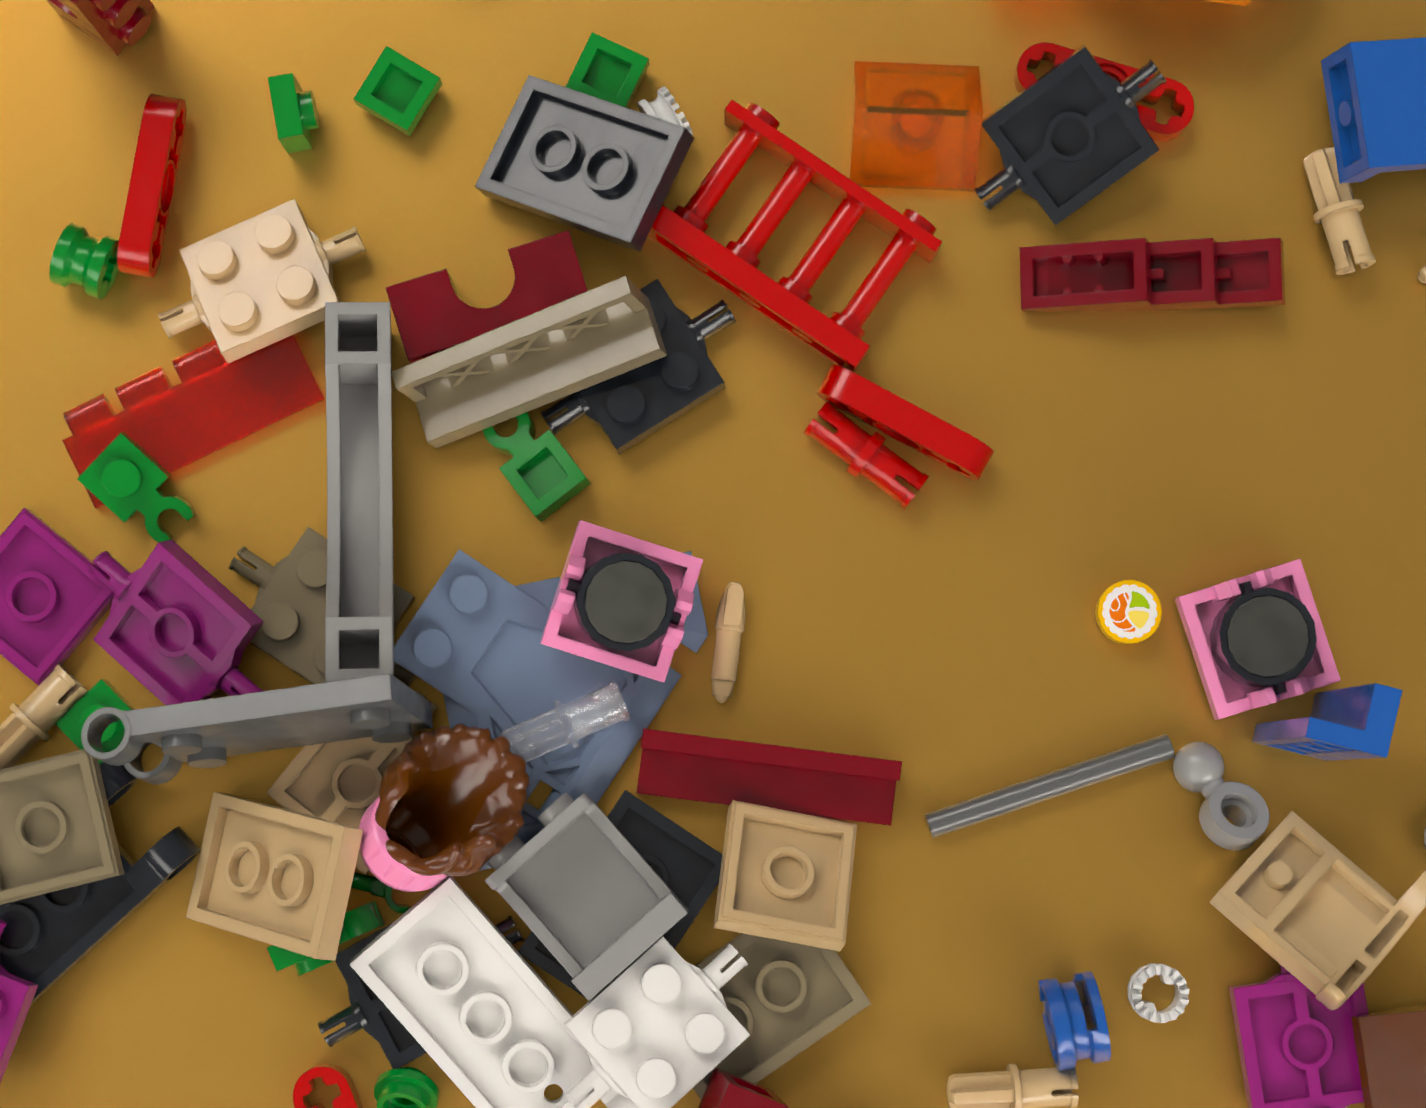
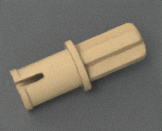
[1303,147,1376,275]
[0,664,88,770]
[946,1064,1079,1108]

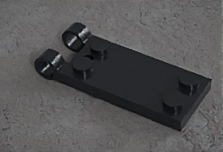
[0,762,201,1005]

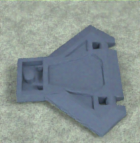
[394,549,708,871]

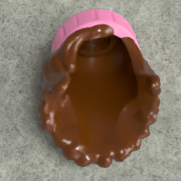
[359,723,529,892]

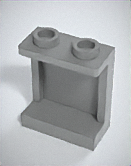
[485,792,689,1001]

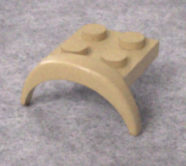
[1209,811,1426,1010]

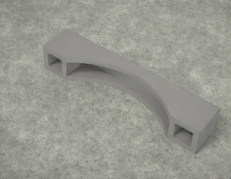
[325,302,394,682]

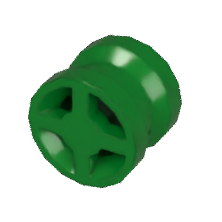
[49,223,119,300]

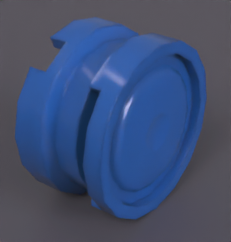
[1038,971,1111,1071]

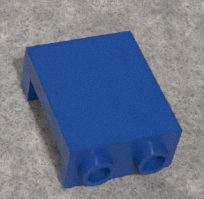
[1321,37,1426,184]

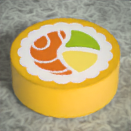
[1095,580,1162,645]

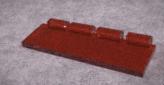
[62,334,325,509]

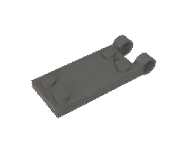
[81,674,433,785]

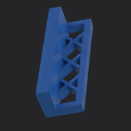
[1252,683,1403,761]

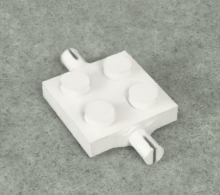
[564,936,750,1108]

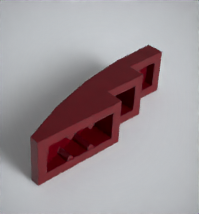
[1019,238,1285,312]

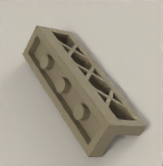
[391,276,667,448]

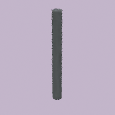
[924,734,1175,838]

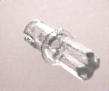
[500,681,631,762]

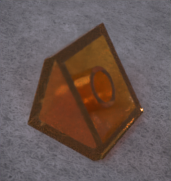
[849,61,983,192]

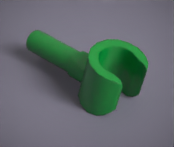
[351,872,412,913]

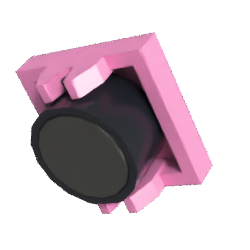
[540,520,703,683]
[1175,559,1341,720]

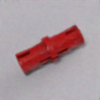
[803,401,929,509]

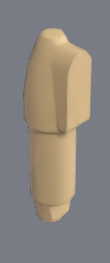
[711,582,746,703]

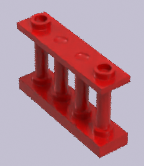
[647,99,942,373]

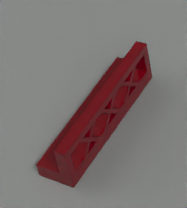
[636,728,902,826]

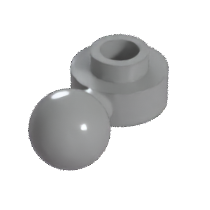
[1173,742,1270,851]

